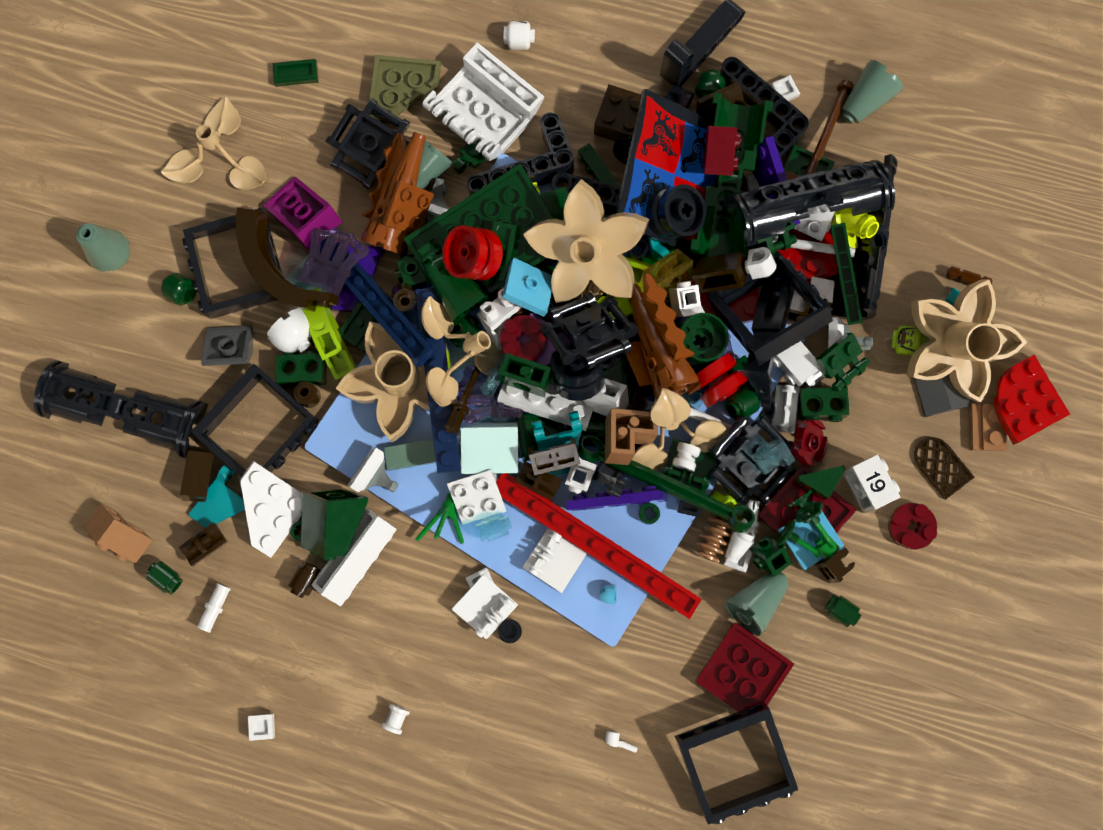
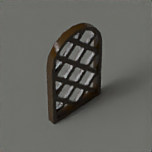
[914,437,975,500]

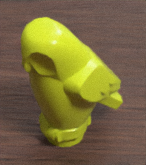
[830,207,879,250]

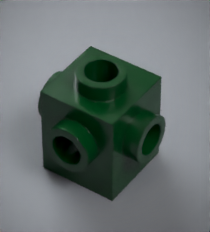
[395,254,428,290]
[449,314,483,349]
[750,535,792,577]

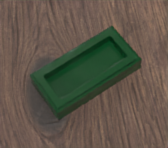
[273,59,319,87]

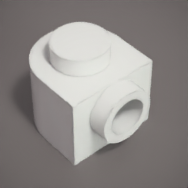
[745,247,776,279]

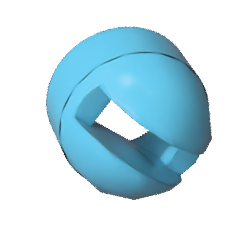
[599,585,617,604]

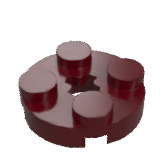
[500,315,548,361]
[790,419,828,466]
[888,503,938,550]

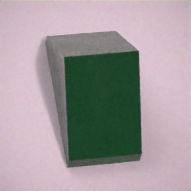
[794,465,846,500]

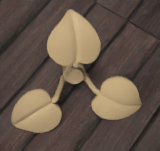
[161,97,266,190]
[421,296,505,407]
[632,388,727,472]

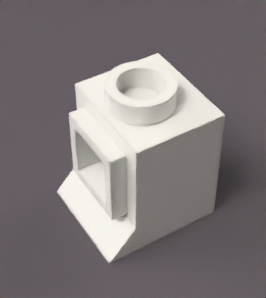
[669,281,705,317]
[565,458,597,495]

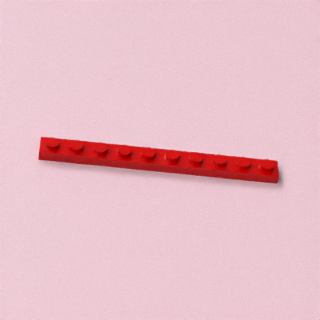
[496,473,702,619]

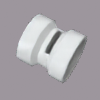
[672,442,701,472]

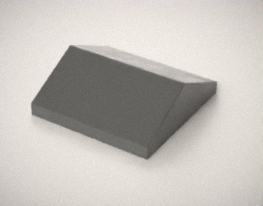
[201,326,253,366]
[913,374,970,418]

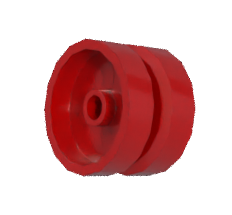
[442,225,503,280]
[696,352,749,408]

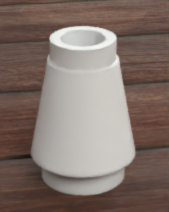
[724,530,755,563]

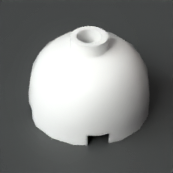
[267,308,312,352]

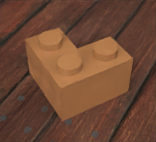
[605,408,658,465]
[84,503,153,563]

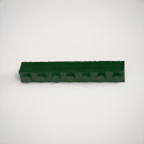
[577,143,620,199]
[830,223,863,325]

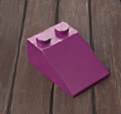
[262,177,342,252]

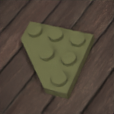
[369,55,441,122]

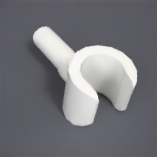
[605,731,638,753]

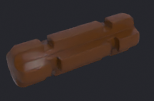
[946,266,993,285]

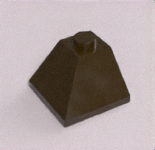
[696,82,746,121]

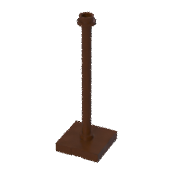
[785,80,854,180]

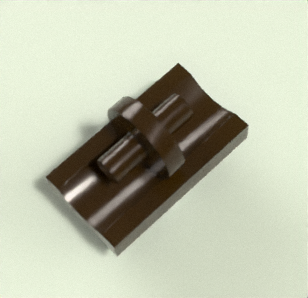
[514,461,562,502]
[179,522,228,566]

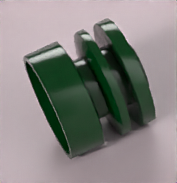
[679,312,729,369]

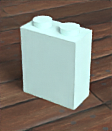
[457,422,518,474]

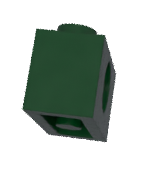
[498,353,552,398]

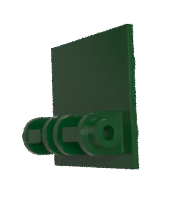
[662,438,716,493]

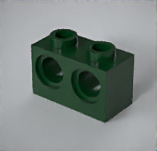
[276,350,326,387]
[798,387,850,423]

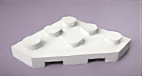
[240,461,303,558]

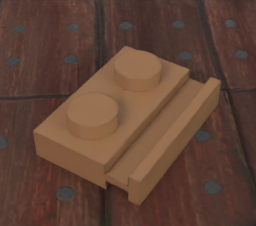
[969,404,1007,451]

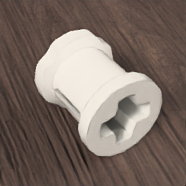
[381,704,410,735]

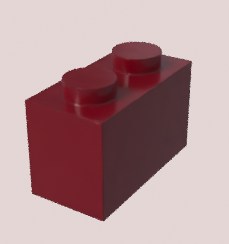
[702,126,741,176]

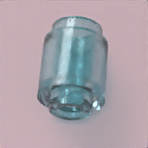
[476,512,512,542]

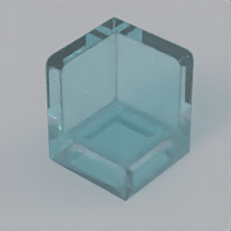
[752,440,796,474]

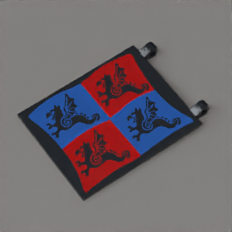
[615,89,717,270]

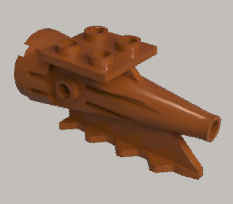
[361,132,434,254]
[626,273,701,400]

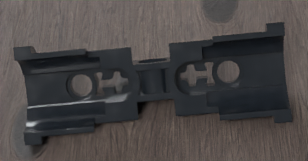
[831,154,898,320]
[722,160,895,247]
[34,361,208,459]

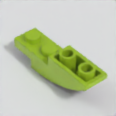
[302,287,356,380]

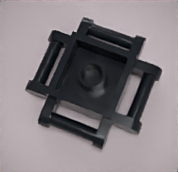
[325,98,410,190]
[540,292,639,370]
[708,414,797,506]

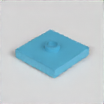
[502,257,552,317]
[777,510,844,570]

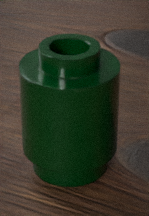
[146,561,183,595]
[824,594,861,627]

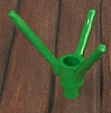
[415,493,464,544]

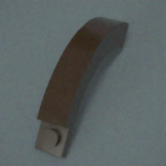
[236,208,339,312]

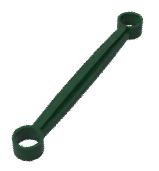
[578,435,755,533]

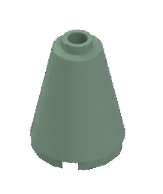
[842,60,904,124]
[417,140,453,189]
[76,223,130,272]
[725,572,789,636]

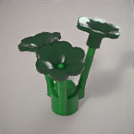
[776,489,840,559]

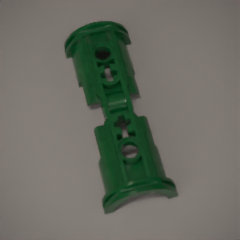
[690,93,773,260]

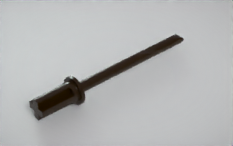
[445,365,480,435]

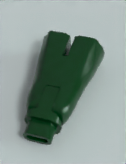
[417,242,489,323]

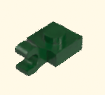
[453,140,486,175]

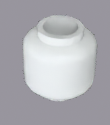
[504,21,535,50]

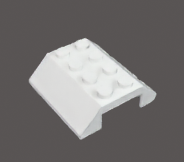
[422,42,544,161]

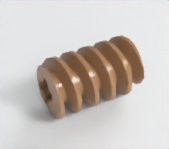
[692,513,732,563]

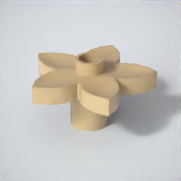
[523,179,649,303]
[906,279,1027,402]
[336,322,457,443]

